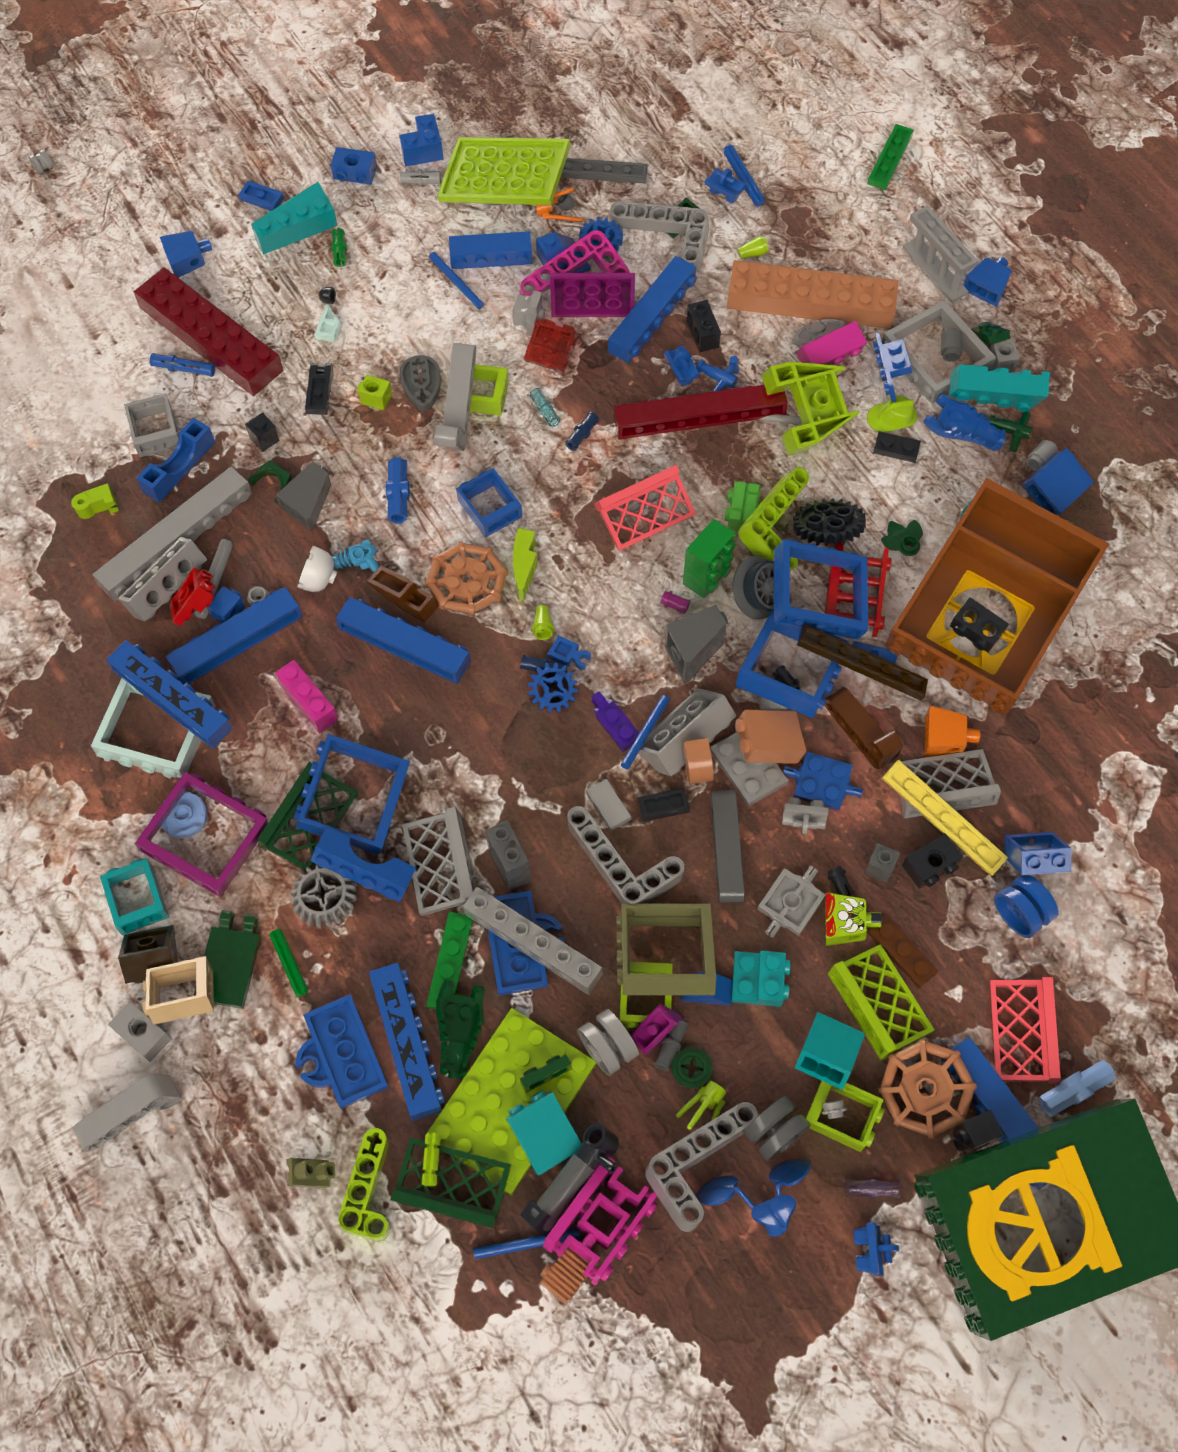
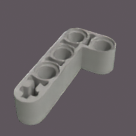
[73,1074,181,1152]

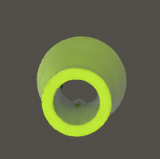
[737,236,769,260]
[532,605,555,640]

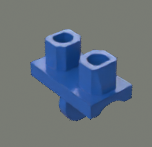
[705,168,746,204]
[664,345,699,386]
[854,1223,899,1277]

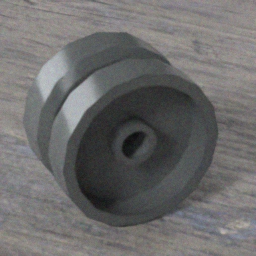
[743,1096,811,1162]

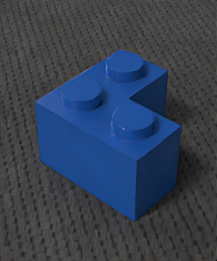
[399,113,444,167]

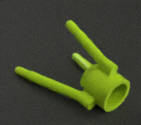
[676,1081,726,1145]

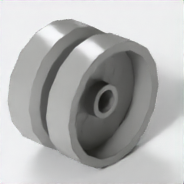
[577,1009,639,1077]

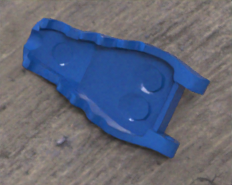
[923,394,1006,451]

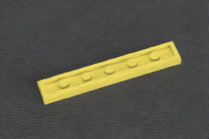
[881,760,1008,876]

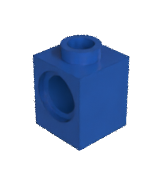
[207,586,245,624]

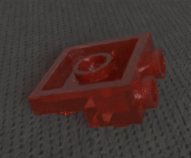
[524,319,578,373]

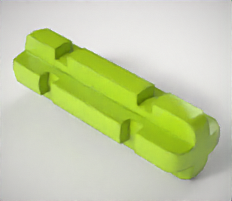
[422,1132,441,1186]

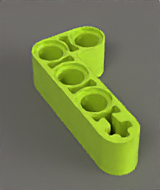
[338,1128,391,1242]

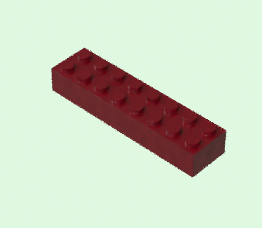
[133,267,284,397]

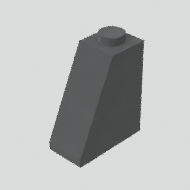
[276,461,331,531]

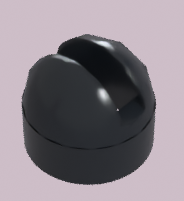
[318,287,336,304]

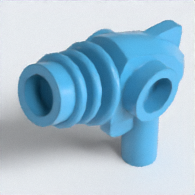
[332,540,380,573]

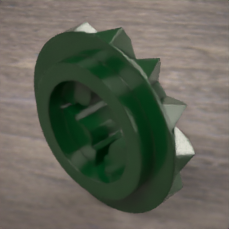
[672,1047,713,1089]

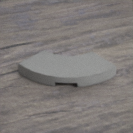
[792,319,846,347]

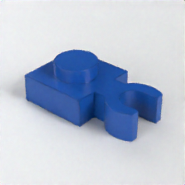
[548,635,591,670]

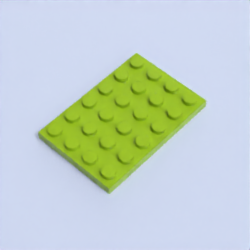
[437,137,571,205]
[427,1008,597,1196]

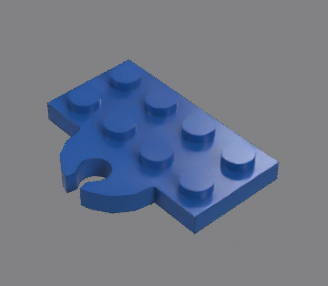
[488,890,564,996]
[295,994,389,1109]

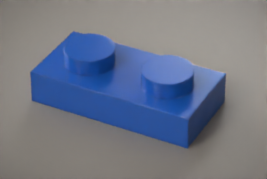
[238,181,284,211]

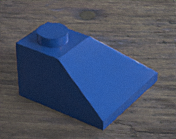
[536,232,591,277]

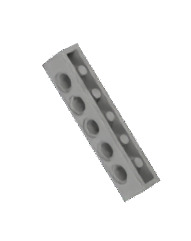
[463,887,603,995]

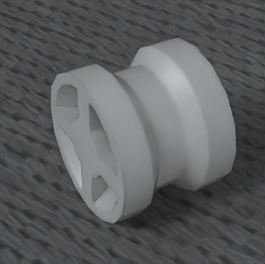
[29,149,54,175]

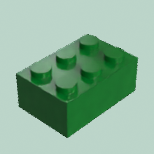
[683,518,736,598]

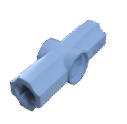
[1038,1059,1116,1118]

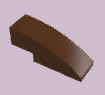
[367,566,439,623]

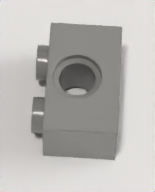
[108,1002,171,1062]

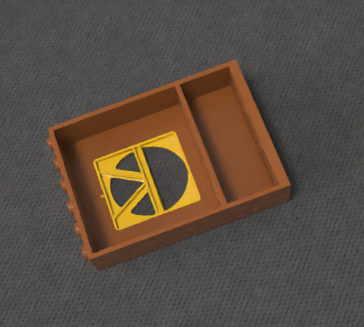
[885,478,1109,715]

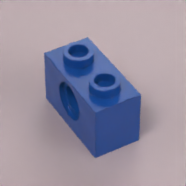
[331,147,377,185]

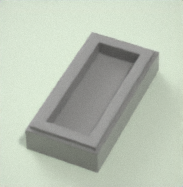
[586,779,631,831]

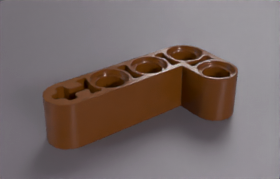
[825,687,903,770]

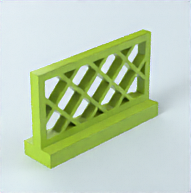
[828,944,935,1061]

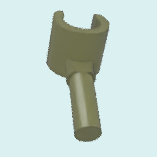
[774,514,789,532]

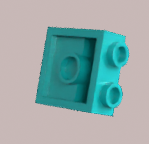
[731,951,790,1007]

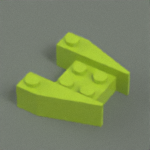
[761,361,860,456]

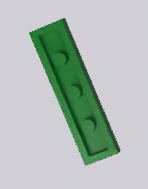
[867,124,914,190]
[426,912,473,1010]

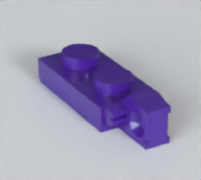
[591,691,639,752]

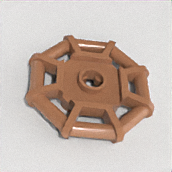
[424,541,509,616]
[878,1039,977,1139]

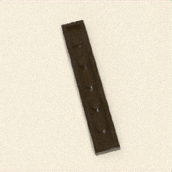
[797,623,928,701]

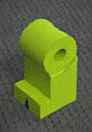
[71,483,119,519]

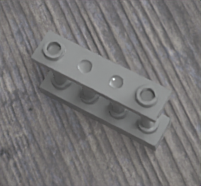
[903,206,978,303]

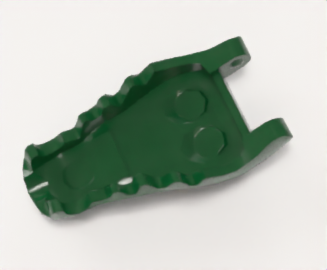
[436,979,485,1079]

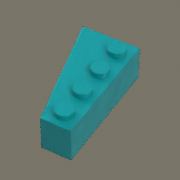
[251,182,337,255]
[949,364,1050,412]

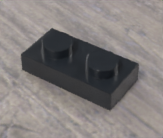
[873,431,921,463]

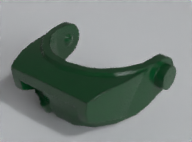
[248,460,292,504]

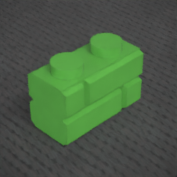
[724,481,761,531]

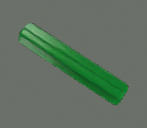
[269,929,309,998]

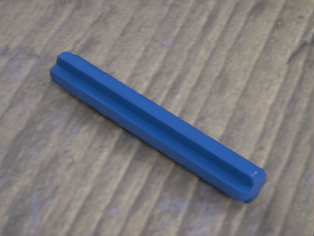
[724,144,765,207]

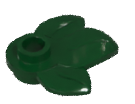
[881,520,923,556]

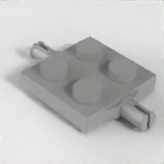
[757,866,826,938]

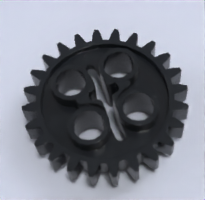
[793,498,866,546]

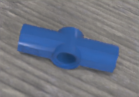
[386,457,410,524]

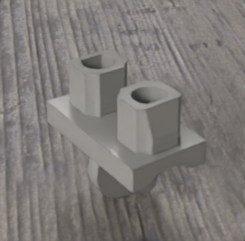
[782,797,828,835]

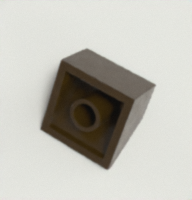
[118,925,178,984]

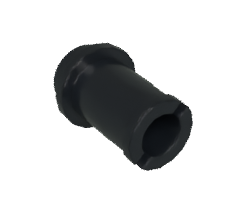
[773,665,801,690]
[828,866,854,896]

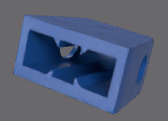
[160,231,213,278]
[964,257,1012,307]

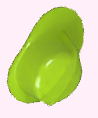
[867,395,917,432]

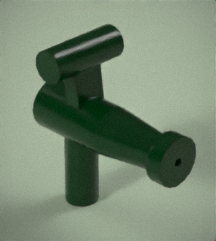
[990,412,1033,452]

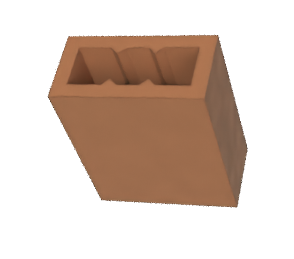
[735,710,806,764]

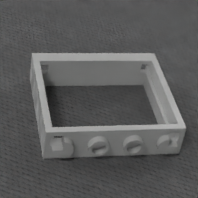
[882,300,997,404]

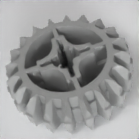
[290,864,357,929]

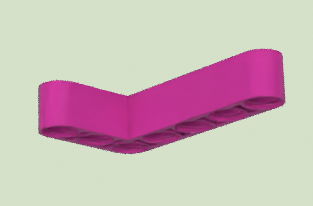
[519,230,630,296]

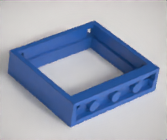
[774,539,868,640]
[735,611,849,718]
[294,734,410,855]

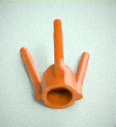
[536,187,583,222]

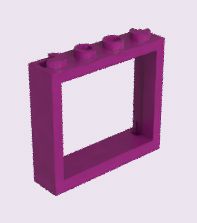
[135,772,268,898]

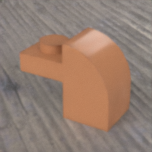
[682,738,713,784]

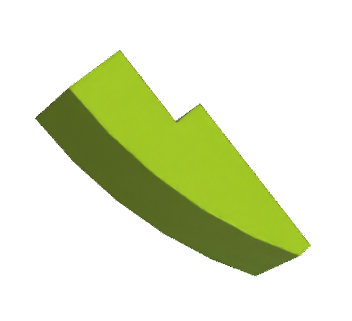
[513,527,538,601]

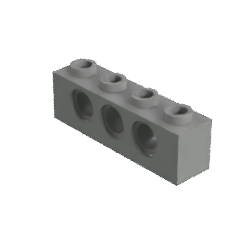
[118,537,207,622]

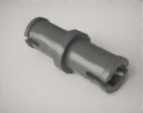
[654,1020,689,1072]

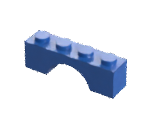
[136,418,215,503]
[311,826,416,902]

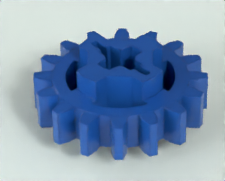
[579,217,623,258]
[527,663,578,714]

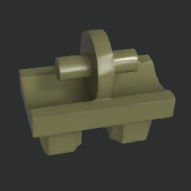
[286,1158,335,1188]

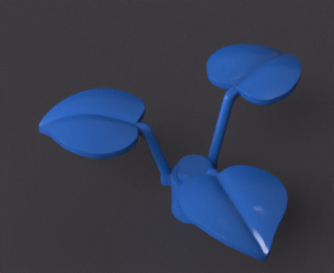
[696,1159,812,1236]

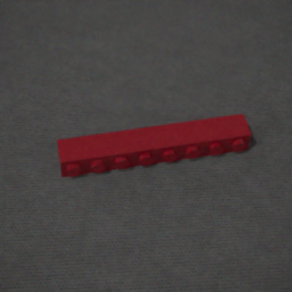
[614,385,788,440]

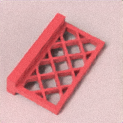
[594,465,696,551]
[990,977,1061,1084]

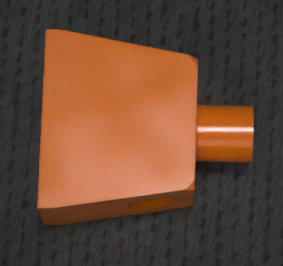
[924,706,980,756]

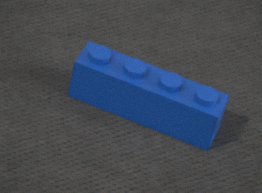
[449,231,532,269]

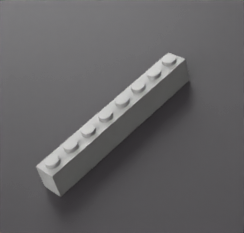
[92,467,252,602]

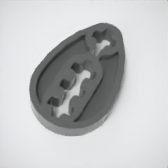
[400,355,441,412]

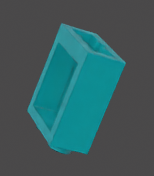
[100,858,169,936]

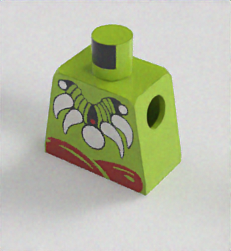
[825,893,881,946]

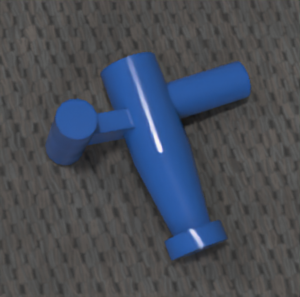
[696,356,739,392]

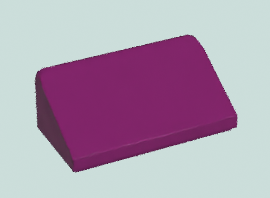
[630,1003,683,1055]

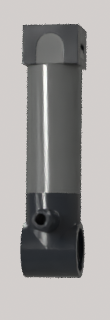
[520,1123,619,1237]

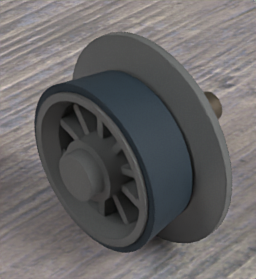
[733,556,774,620]

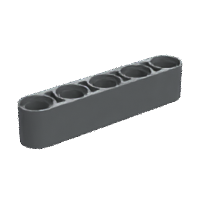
[711,790,744,903]

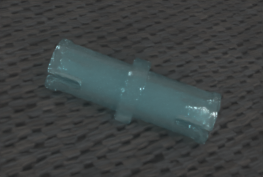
[529,388,561,427]

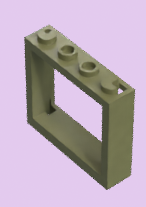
[616,904,716,995]

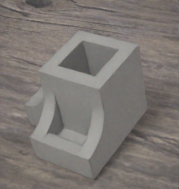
[513,291,545,337]

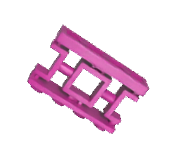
[543,1157,658,1286]

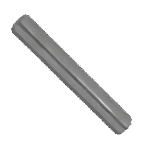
[194,539,233,619]

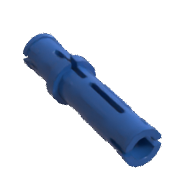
[149,353,215,377]

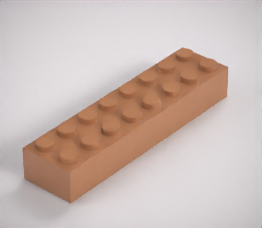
[727,260,899,329]

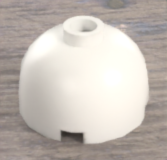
[297,546,337,592]

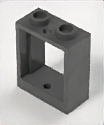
[485,820,531,892]

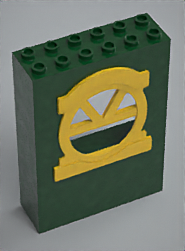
[914,1098,1178,1341]

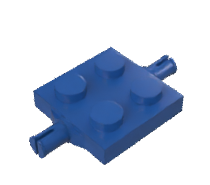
[783,752,864,811]

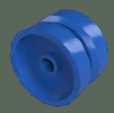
[994,875,1059,938]

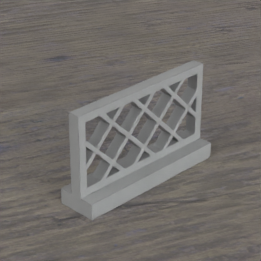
[890,749,1001,819]
[402,807,476,916]

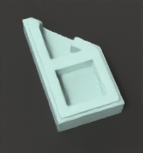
[314,304,342,343]

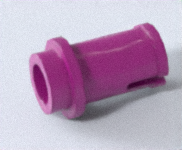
[660,590,691,614]

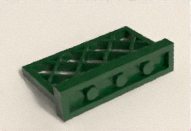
[257,761,358,873]
[390,1138,512,1229]

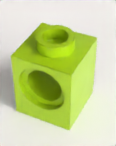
[357,374,392,410]

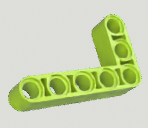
[738,467,809,571]

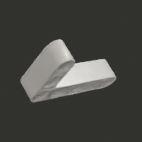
[610,201,709,271]
[434,343,476,451]
[568,806,684,904]
[645,1102,758,1232]

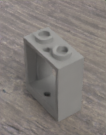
[124,394,179,458]

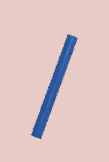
[429,252,484,309]
[621,695,670,770]
[473,1228,580,1259]

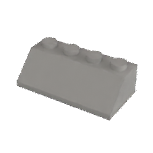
[638,688,737,777]

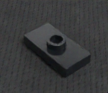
[638,788,690,822]

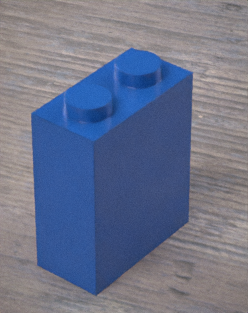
[1022,448,1094,515]

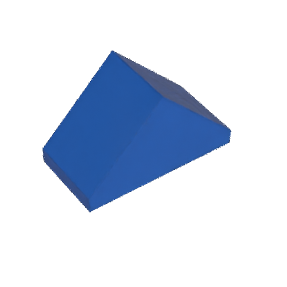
[681,972,733,1006]

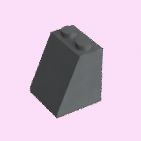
[664,605,728,684]

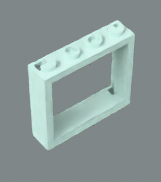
[91,678,216,779]

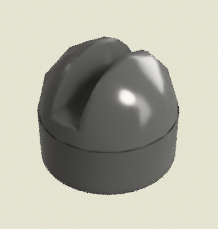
[557,193,574,211]

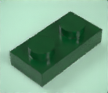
[971,322,1011,345]
[520,1055,572,1093]

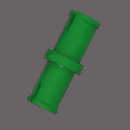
[331,228,347,267]

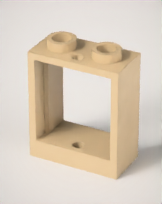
[142,956,214,1025]

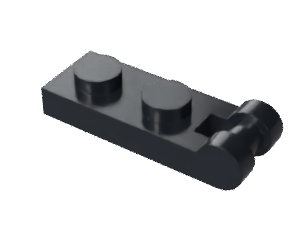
[305,363,333,415]

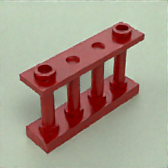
[824,542,892,638]

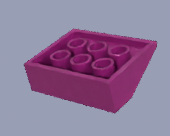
[550,273,635,317]

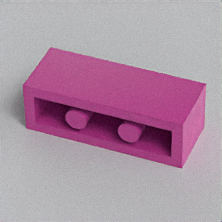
[796,321,867,366]
[275,660,338,734]

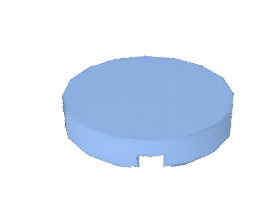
[162,791,208,839]

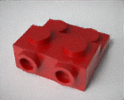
[169,567,215,626]

